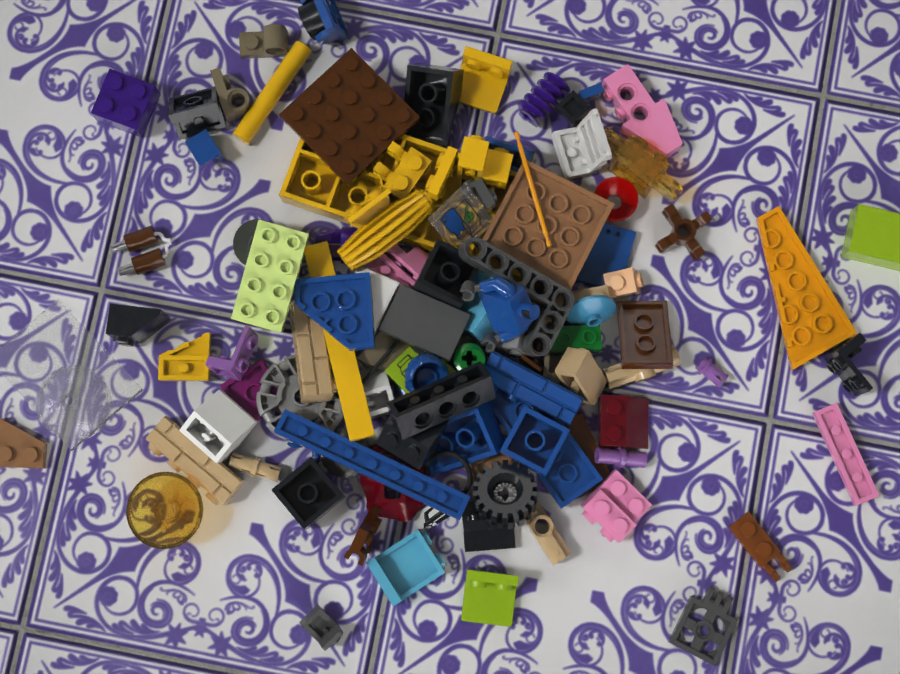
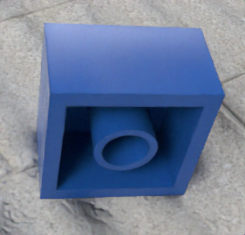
[500,406,570,478]

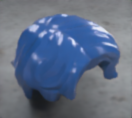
[405,353,448,392]

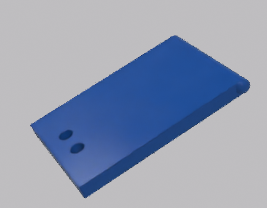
[576,223,636,287]

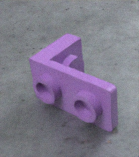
[205,326,258,381]

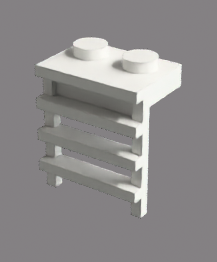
[551,108,613,180]

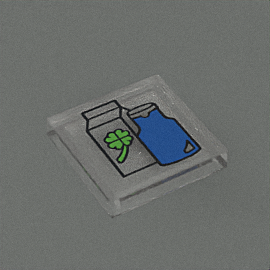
[428,184,493,249]

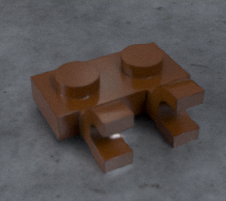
[344,504,382,566]

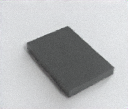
[379,285,471,362]

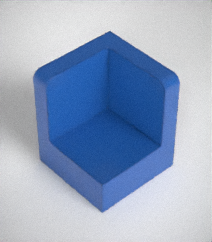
[185,129,224,166]

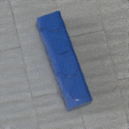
[484,350,585,426]

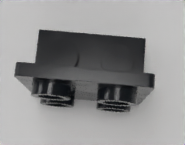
[823,333,873,396]

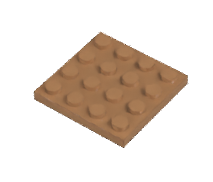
[483,160,615,291]

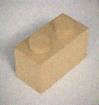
[555,347,607,405]

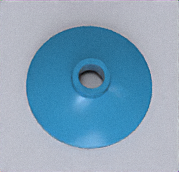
[567,295,616,327]

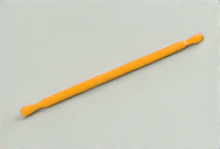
[514,132,552,247]

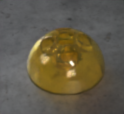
[126,472,204,549]

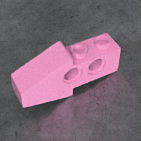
[602,64,683,160]

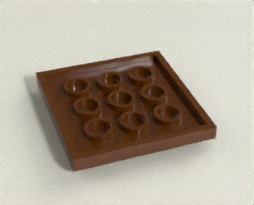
[279,48,420,187]

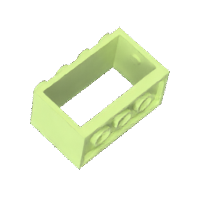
[231,220,309,333]

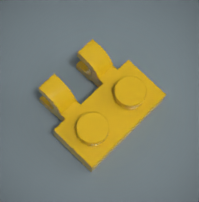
[373,141,432,200]
[425,146,458,201]

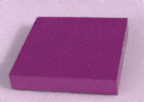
[220,359,278,421]

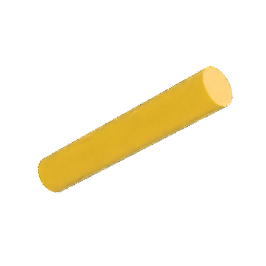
[232,41,312,145]

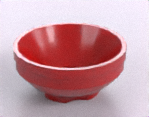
[594,177,639,222]

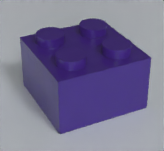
[91,68,161,138]

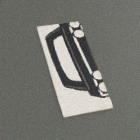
[413,506,450,533]

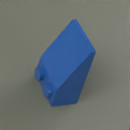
[429,402,505,476]

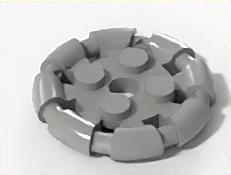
[256,355,344,440]

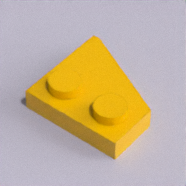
[158,333,211,382]

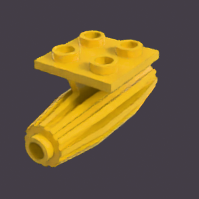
[337,187,433,271]

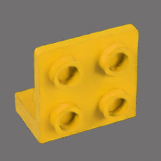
[459,46,512,114]

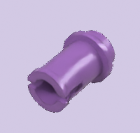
[695,357,729,388]

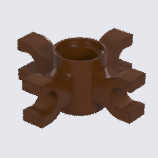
[655,203,712,261]

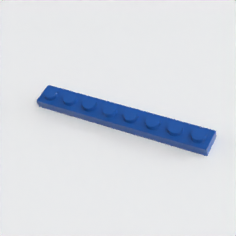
[274,409,471,521]

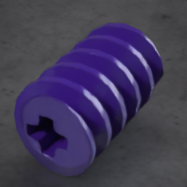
[518,72,570,127]

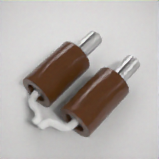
[110,225,172,276]

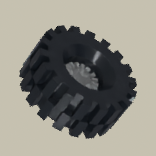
[473,460,538,529]

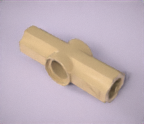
[602,344,681,390]
[524,499,572,565]

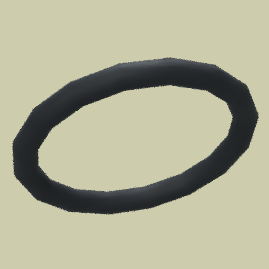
[424,450,473,494]

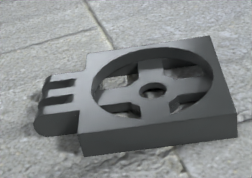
[668,586,738,666]

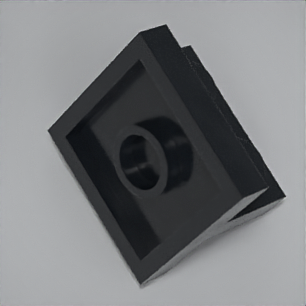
[168,86,226,140]
[462,497,516,552]

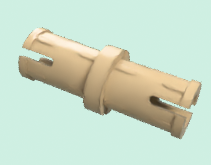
[228,452,282,482]

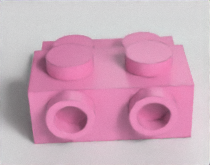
[580,469,652,543]

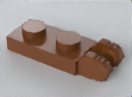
[727,511,792,583]

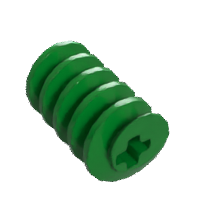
[453,343,486,372]

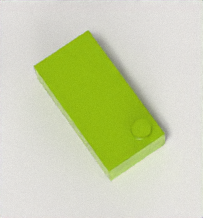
[841,204,900,271]

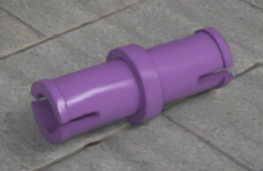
[594,447,647,468]

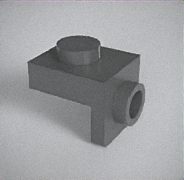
[459,178,498,214]
[299,604,343,651]

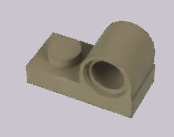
[239,24,289,59]
[210,68,252,123]

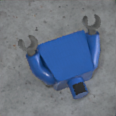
[460,277,540,353]

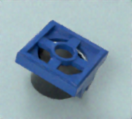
[298,0,349,45]

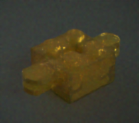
[605,128,683,202]

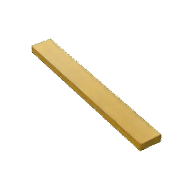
[304,241,375,442]

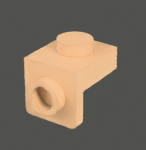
[603,267,644,298]

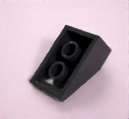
[404,63,464,146]

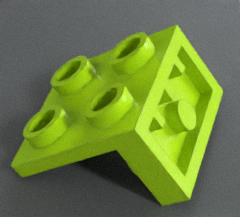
[461,569,519,627]

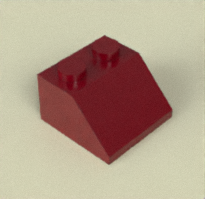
[597,395,649,449]

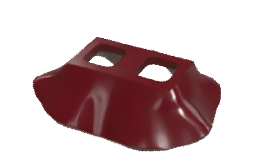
[360,444,425,522]

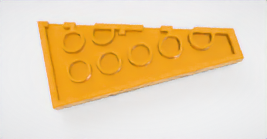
[756,206,857,371]

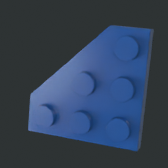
[294,272,376,351]

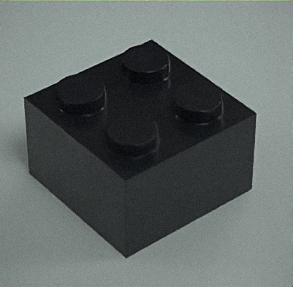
[412,239,479,309]
[272,457,345,530]

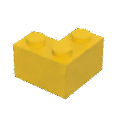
[457,135,513,189]

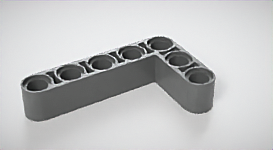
[458,237,575,357]

